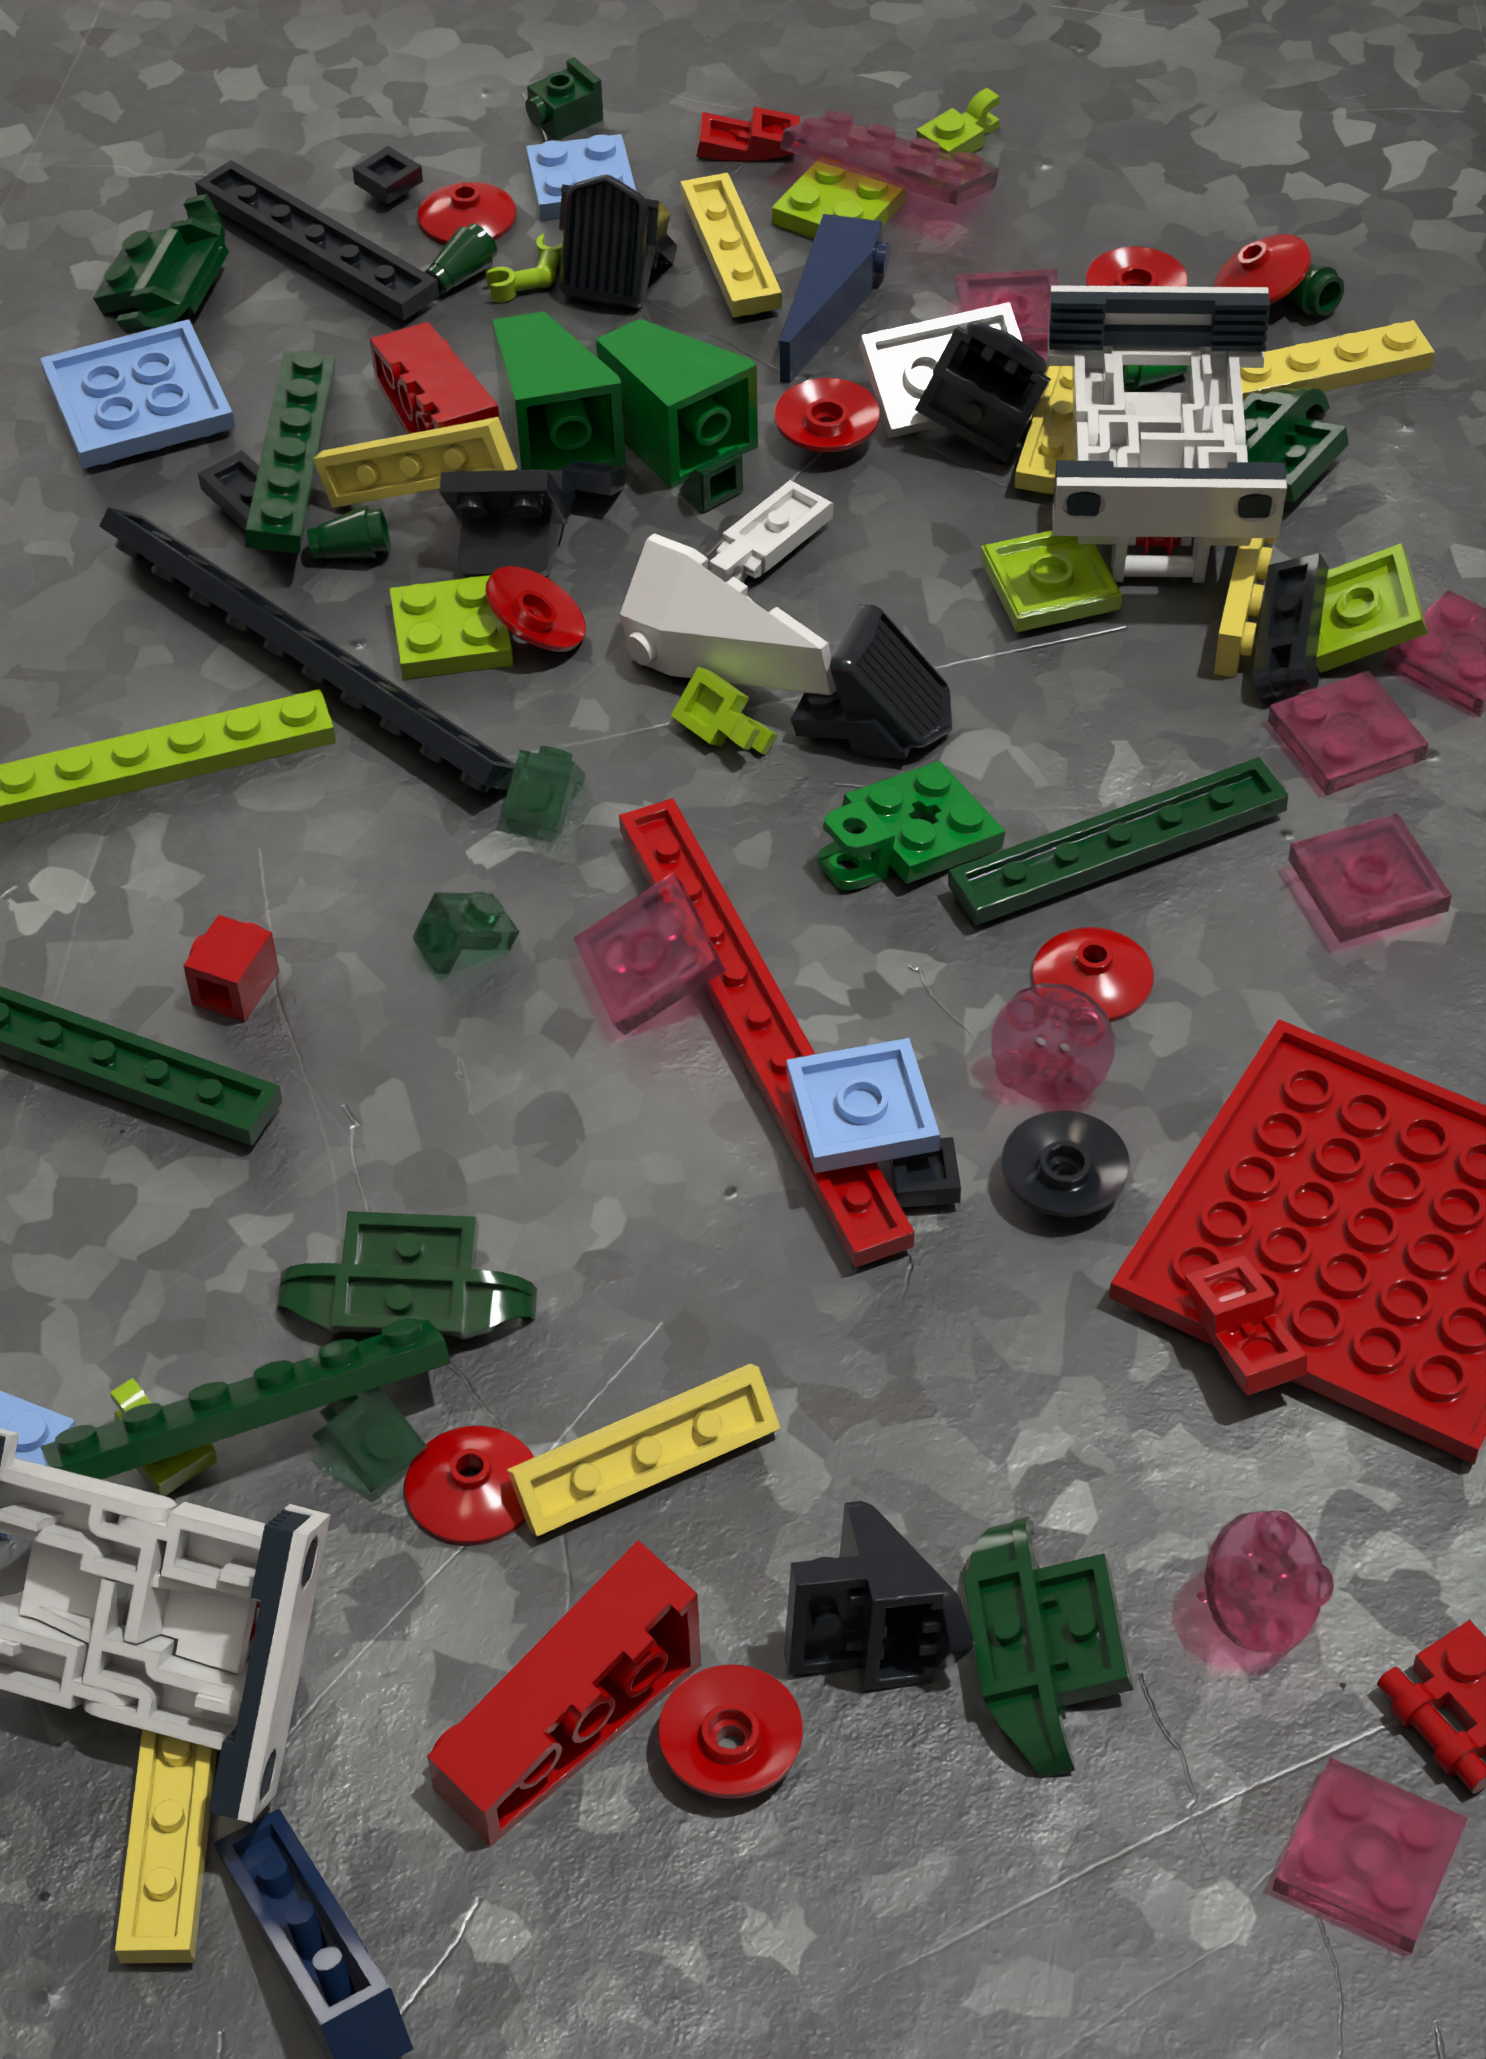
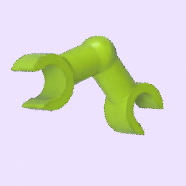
[486,234,563,303]

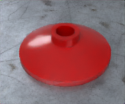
[418,182,516,245]
[1214,234,1311,304]
[1085,246,1188,287]
[774,378,880,452]
[485,566,586,652]
[1032,927,1154,1024]
[405,1426,534,1546]
[659,1664,803,1799]

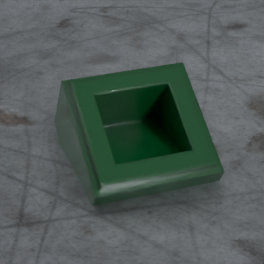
[680,446,743,513]

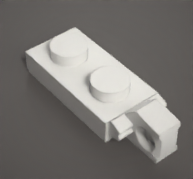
[709,480,833,583]

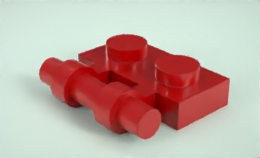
[1377,1620,1486,1794]

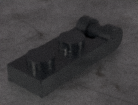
[1252,553,1329,700]

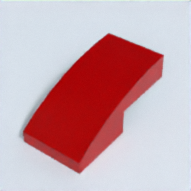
[696,106,800,161]
[1185,1255,1307,1396]

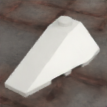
[619,534,837,695]

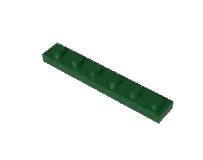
[245,350,335,554]
[948,757,1289,926]
[0,986,282,1146]
[40,1318,451,1480]

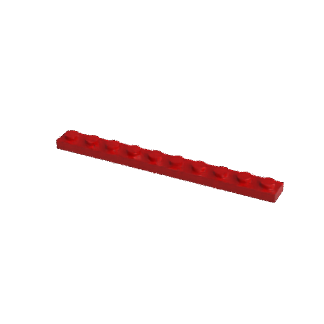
[619,798,914,1268]

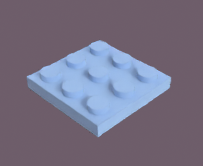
[40,319,235,469]

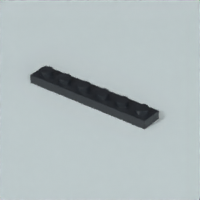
[195,160,439,321]

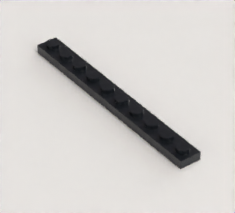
[99,507,525,793]

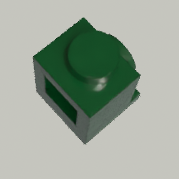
[525,57,604,141]

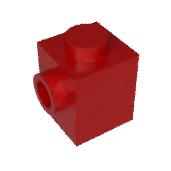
[183,915,279,1022]

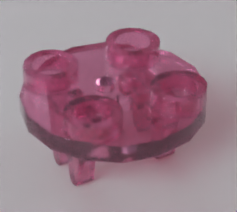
[991,983,1115,1104]
[1196,1510,1334,1653]

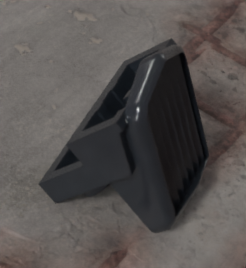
[559,174,677,310]
[915,321,1051,462]
[439,470,575,578]
[790,604,952,759]
[784,1501,975,1690]

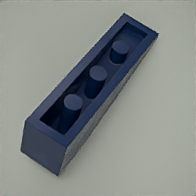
[779,214,890,383]
[214,1809,414,2059]

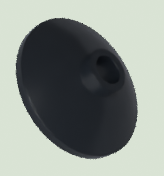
[1001,1110,1130,1217]

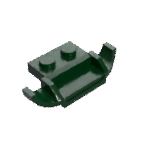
[93,194,229,335]
[1243,387,1349,503]
[277,1211,537,1340]
[963,1516,1133,1778]

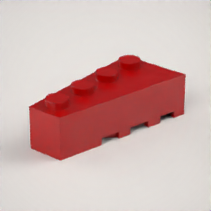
[370,322,500,505]
[427,1540,702,1847]

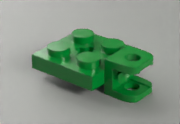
[817,760,1006,890]

